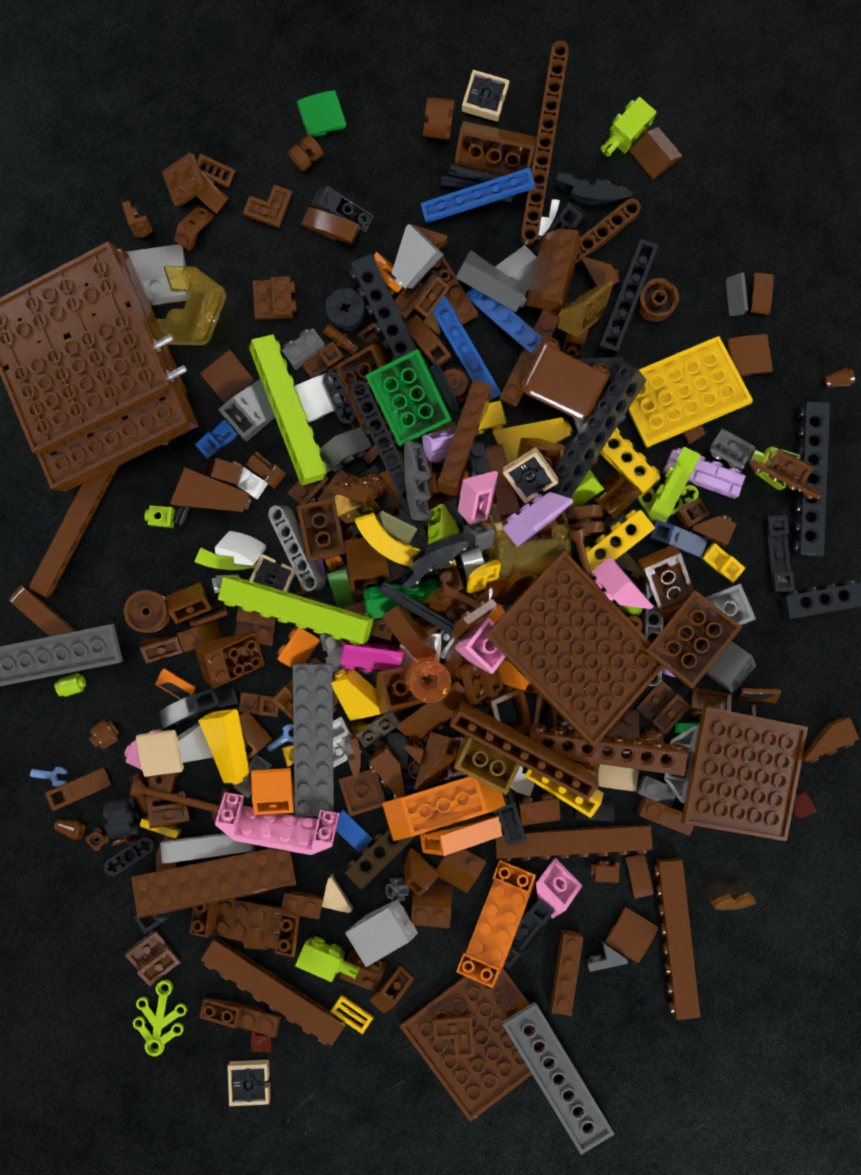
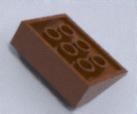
[328,344,391,436]
[646,591,742,690]

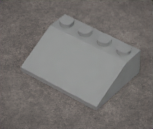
[127,244,190,306]

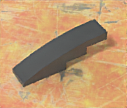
[404,441,432,521]

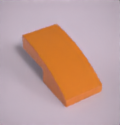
[374,252,402,292]

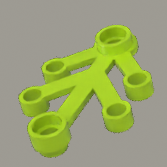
[133,979,187,1056]

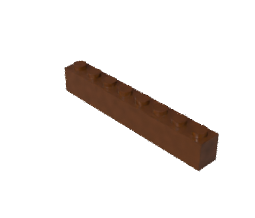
[450,700,599,801]
[495,824,652,862]
[654,857,700,1020]
[201,936,345,1046]

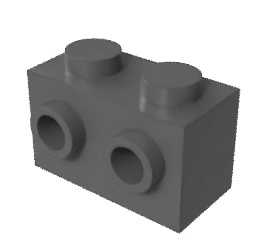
[282,328,325,370]

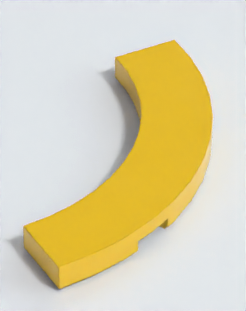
[355,513,456,569]

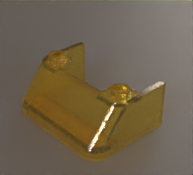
[156,265,226,345]
[486,511,571,580]

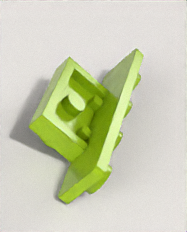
[648,447,701,523]

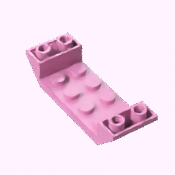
[215,792,339,855]

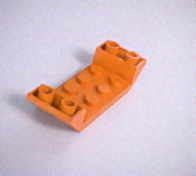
[382,776,506,841]
[456,860,536,988]

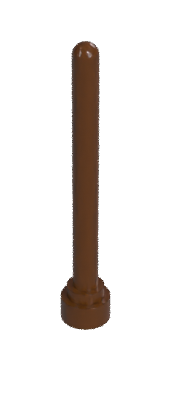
[568,526,594,581]
[130,780,220,813]

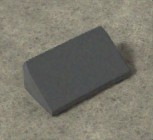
[726,273,748,316]

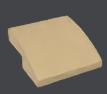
[136,730,184,777]
[597,749,639,791]

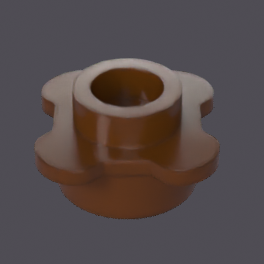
[86,828,109,851]

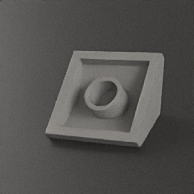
[495,245,537,290]
[705,583,756,625]

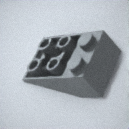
[218,379,275,442]

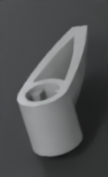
[460,547,484,600]

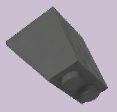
[705,641,756,695]

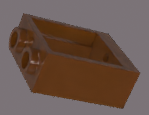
[481,685,532,734]

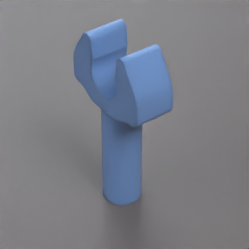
[266,724,294,752]
[30,766,68,787]

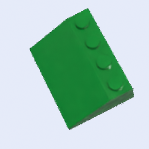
[365,349,453,446]

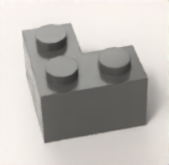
[320,427,372,473]

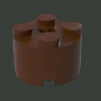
[423,97,454,140]
[637,278,679,322]

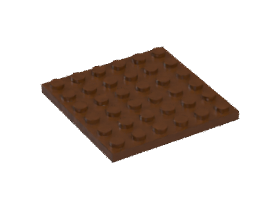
[681,706,808,841]
[400,968,552,1122]

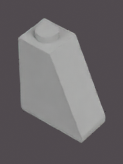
[177,722,213,763]

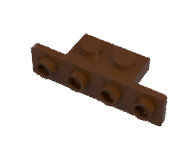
[749,448,821,500]

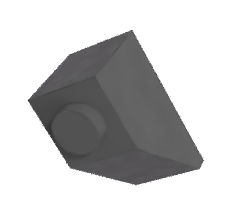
[463,522,495,553]
[636,774,676,807]

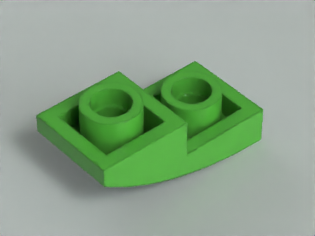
[327,569,356,608]

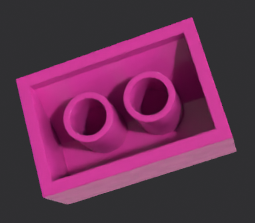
[339,639,404,672]

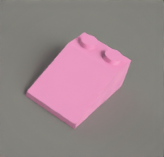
[592,557,654,609]

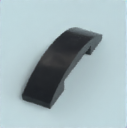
[767,515,795,592]
[504,898,555,969]

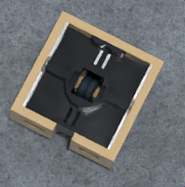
[462,70,509,122]
[503,447,558,503]
[249,554,296,592]
[228,1060,270,1106]

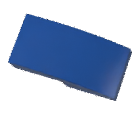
[195,419,239,459]
[336,810,373,852]

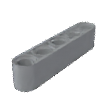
[268,506,325,591]
[160,833,257,863]

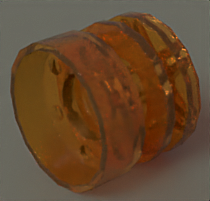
[405,657,451,703]

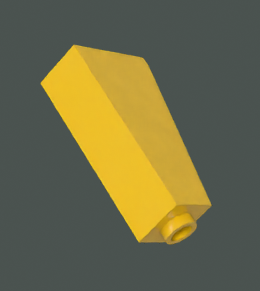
[492,417,572,464]
[198,709,250,785]

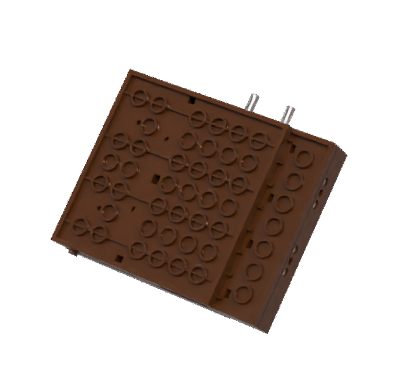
[0,241,198,492]

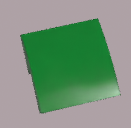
[296,90,346,137]

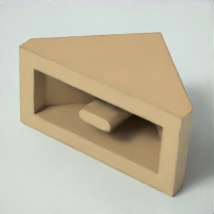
[322,874,353,913]

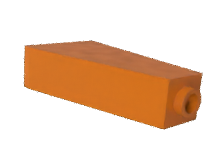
[420,815,502,856]

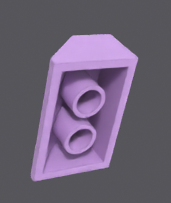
[502,492,573,547]

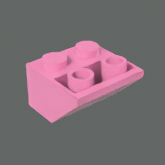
[458,471,498,525]

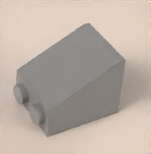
[392,224,444,289]
[346,899,418,967]

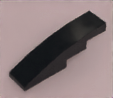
[496,789,526,846]

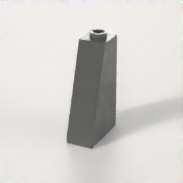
[456,250,527,312]

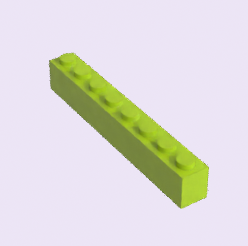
[249,335,327,485]
[218,575,374,645]

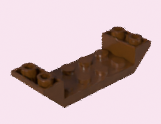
[190,898,300,957]

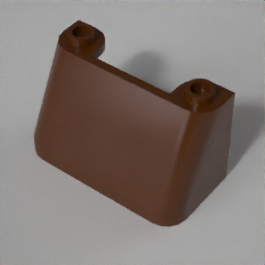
[519,336,610,421]

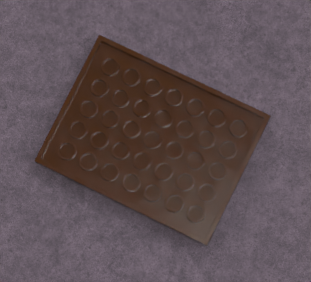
[484,550,664,747]

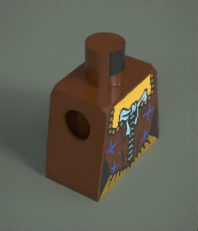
[438,566,472,598]

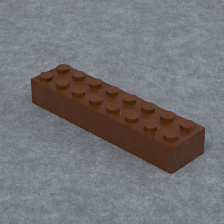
[131,848,296,919]

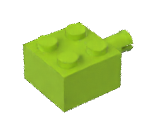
[601,97,656,156]
[295,936,360,982]

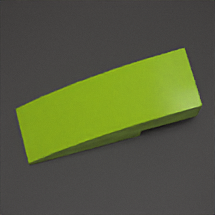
[194,548,256,571]

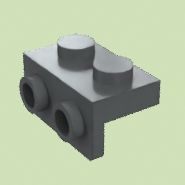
[709,428,755,469]

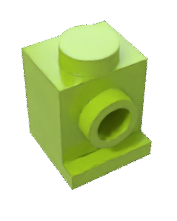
[145,505,176,528]

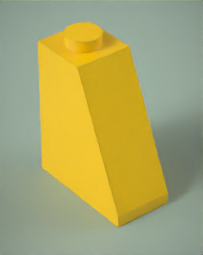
[330,669,380,721]

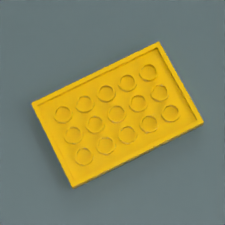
[628,336,753,448]

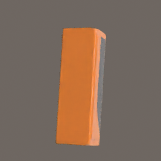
[155,668,198,700]

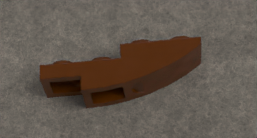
[429,256,478,325]
[199,998,281,1037]

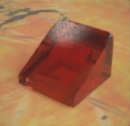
[793,792,816,819]
[251,1031,272,1053]

